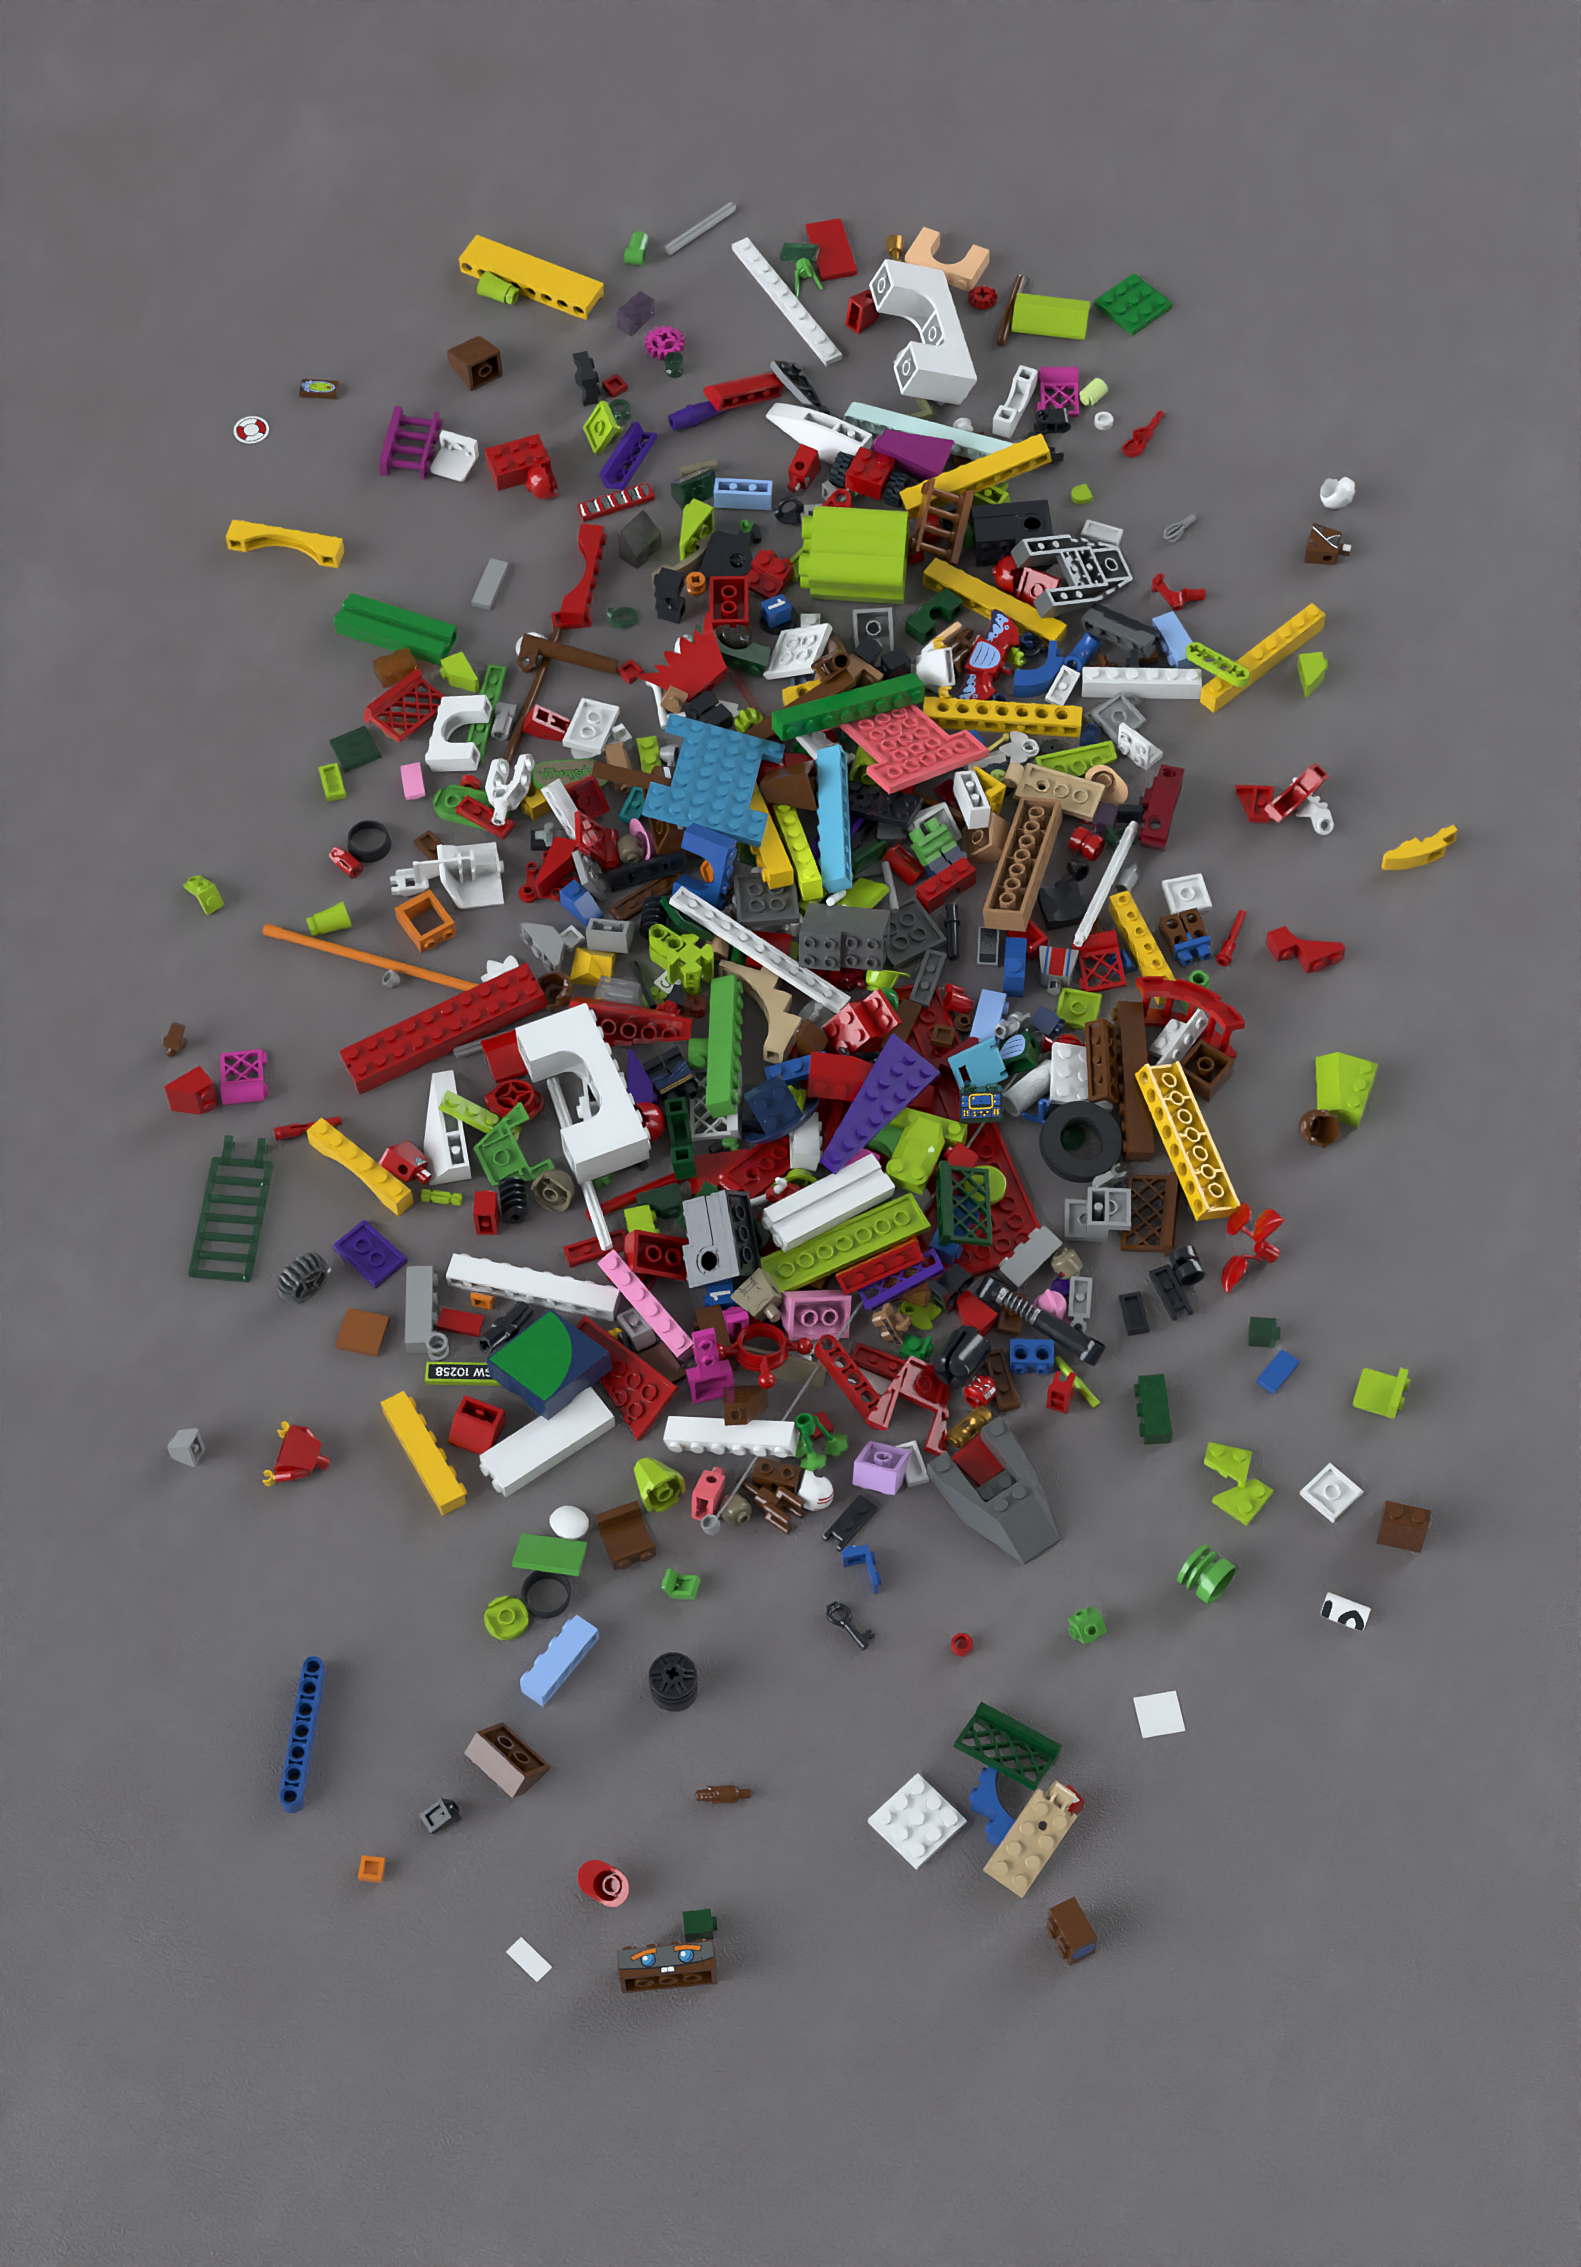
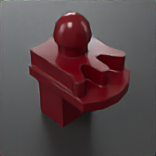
[839,967,867,992]

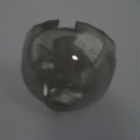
[714,624,752,650]

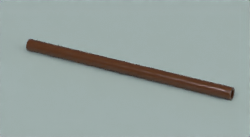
[503,626,563,768]

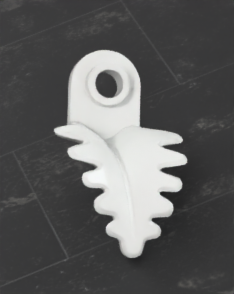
[1290,777,1334,835]

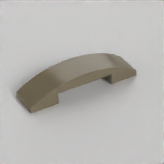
[651,534,711,588]

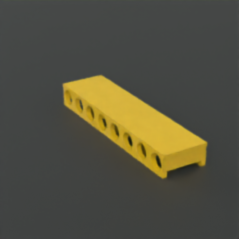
[458,234,604,320]
[1135,1061,1241,1221]

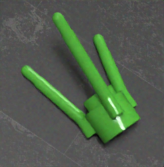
[794,258,823,299]

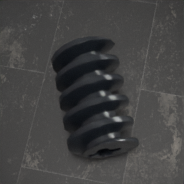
[639,895,667,940]
[498,1177,529,1224]

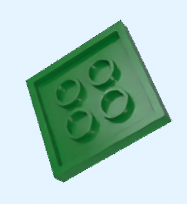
[1094,273,1173,336]

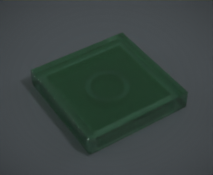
[329,726,382,773]

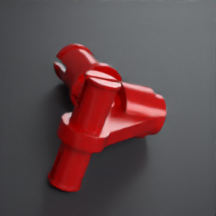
[1151,573,1206,611]

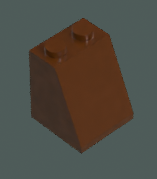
[447,335,503,391]
[759,760,819,811]
[1376,1501,1431,1553]

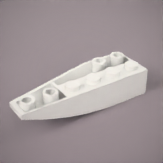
[766,403,872,465]
[423,1070,472,1186]

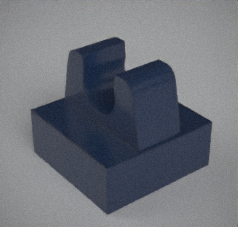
[1079,723,1102,746]

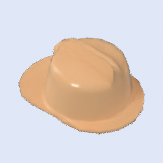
[1085,765,1128,808]

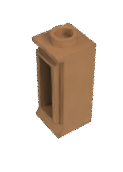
[604,742,633,795]

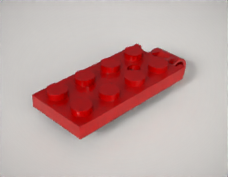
[717,1135,794,1199]

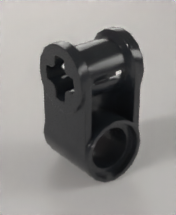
[1034,408,1071,435]

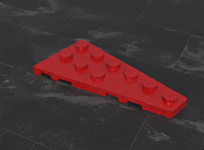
[576,1315,680,1441]

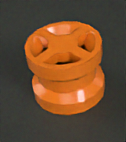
[686,572,706,597]

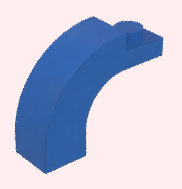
[1013,640,1064,698]

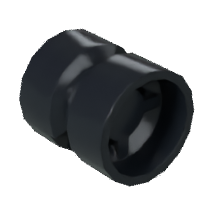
[1169,1246,1206,1286]

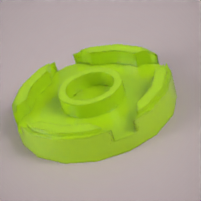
[484,1596,529,1640]

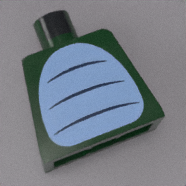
[999,1027,1039,1076]

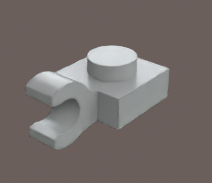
[1092,1163,1127,1188]

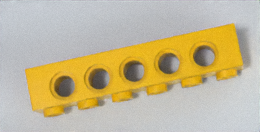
[1108,890,1176,1006]

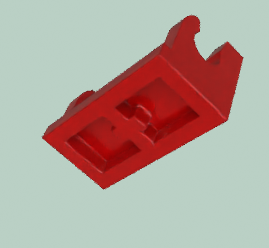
[1046,1371,1076,1414]

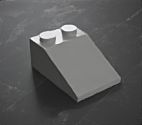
[853,607,894,667]

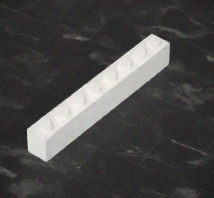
[446,1253,621,1322]

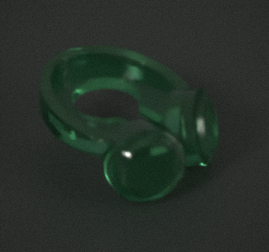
[609,399,631,422]
[607,607,638,629]

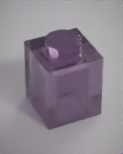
[1092,801,1119,837]

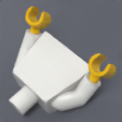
[911,636,955,698]

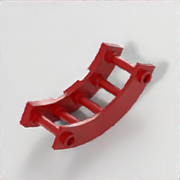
[1136,976,1245,1058]

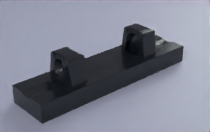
[606,849,690,892]

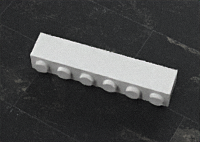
[1081,667,1202,699]
[663,1416,800,1457]

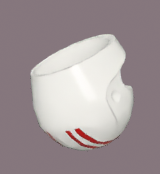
[797,1469,834,1511]

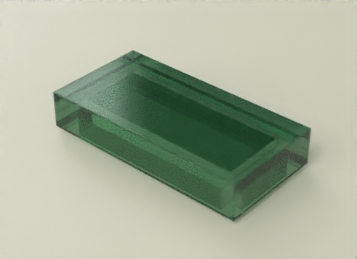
[780,243,820,263]

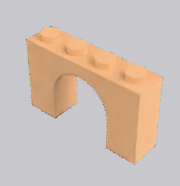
[905,227,990,292]

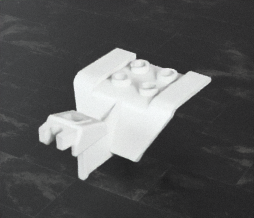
[390,842,504,909]

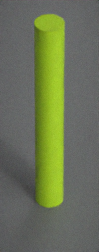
[1054,1356,1101,1409]

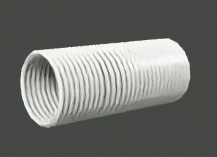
[1001,1059,1051,1117]

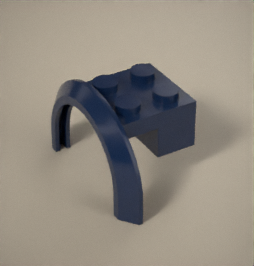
[743,1074,820,1144]

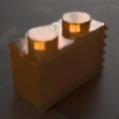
[372,647,418,688]

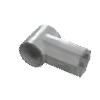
[491,702,518,741]

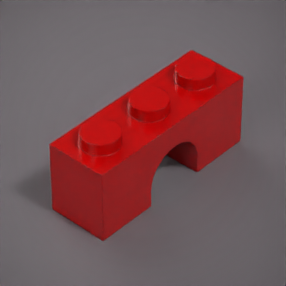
[916,857,976,914]

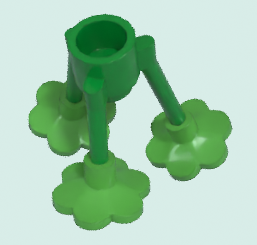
[794,1413,849,1471]

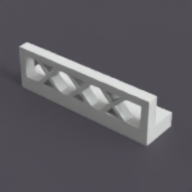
[541,779,598,857]

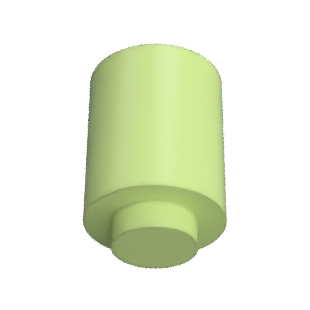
[1079,378,1108,407]

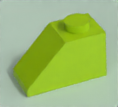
[439,652,480,692]
[1297,652,1328,697]

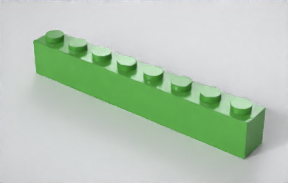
[706,974,744,1119]

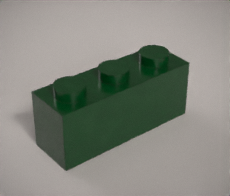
[1134,1374,1172,1445]

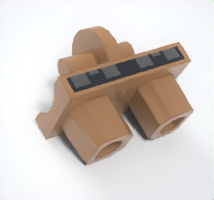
[872,1302,911,1346]

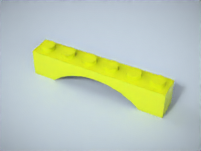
[773,804,823,901]

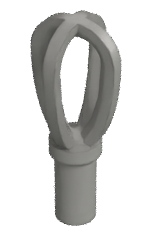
[1163,514,1196,543]

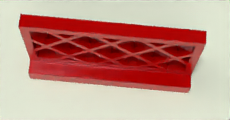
[363,669,446,743]
[836,1235,924,1295]

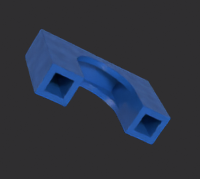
[671,822,737,911]

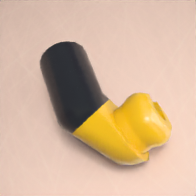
[607,1328,633,1352]

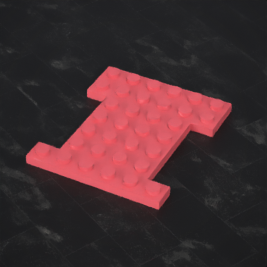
[820,704,989,794]

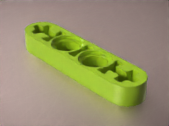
[1186,642,1250,687]

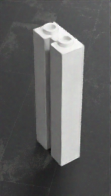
[761,1153,895,1253]
[479,1387,615,1497]

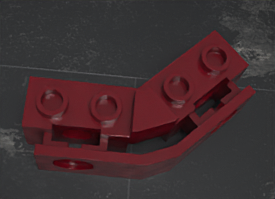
[1138,764,1185,852]

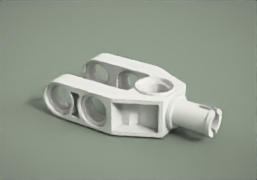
[485,754,534,826]

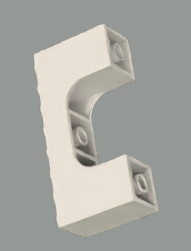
[869,259,977,405]
[515,1003,652,1185]

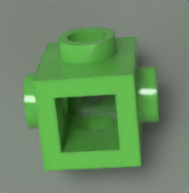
[1068,1606,1108,1645]

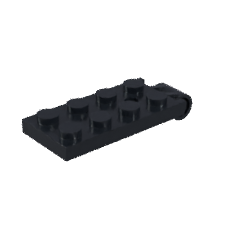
[848,780,924,829]

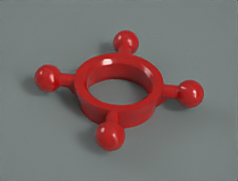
[717,1313,813,1389]

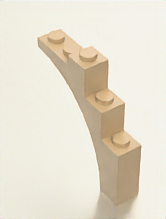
[719,959,802,1064]

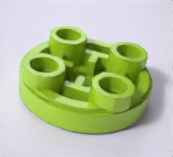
[963,1165,1006,1208]

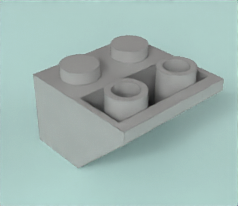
[586,918,637,954]

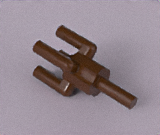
[736,1476,805,1535]

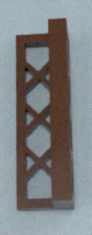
[1085,1018,1119,1105]

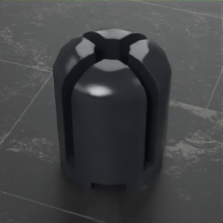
[933,1325,991,1388]

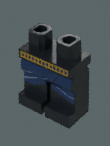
[642,1046,699,1104]

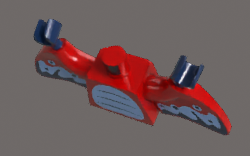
[953,609,1034,702]

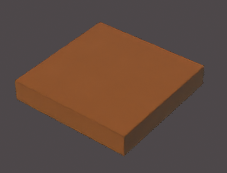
[335,1308,390,1357]

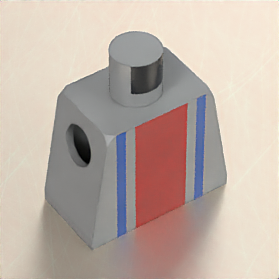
[1038,946,1079,995]

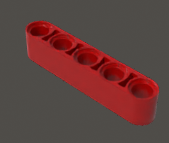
[814,1334,881,1430]

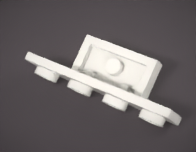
[1148,1009,1208,1066]

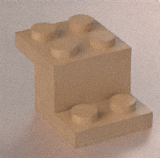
[814,652,884,691]

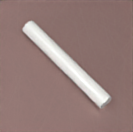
[826,890,846,906]

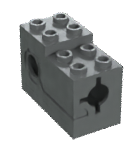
[799,903,890,971]

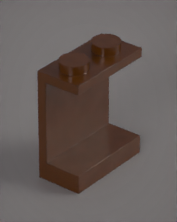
[595,1500,656,1570]

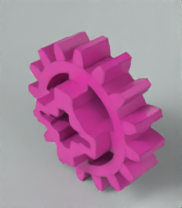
[645,325,685,361]

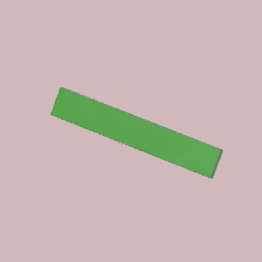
[466,664,508,764]

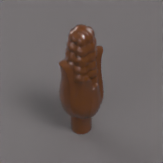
[695,1785,751,1805]

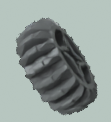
[276,1252,331,1305]

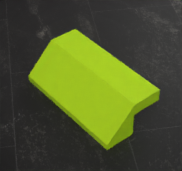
[1011,293,1091,340]

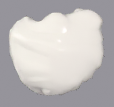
[1320,477,1356,509]

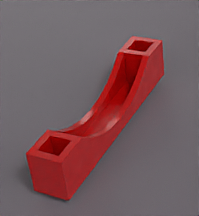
[560,523,607,626]

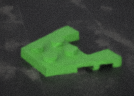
[473,1102,555,1187]

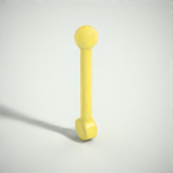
[988,733,1010,752]

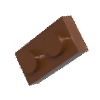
[997,1291,1027,1336]

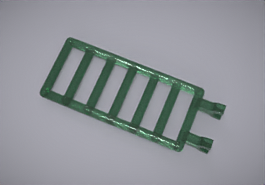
[188,1135,274,1282]

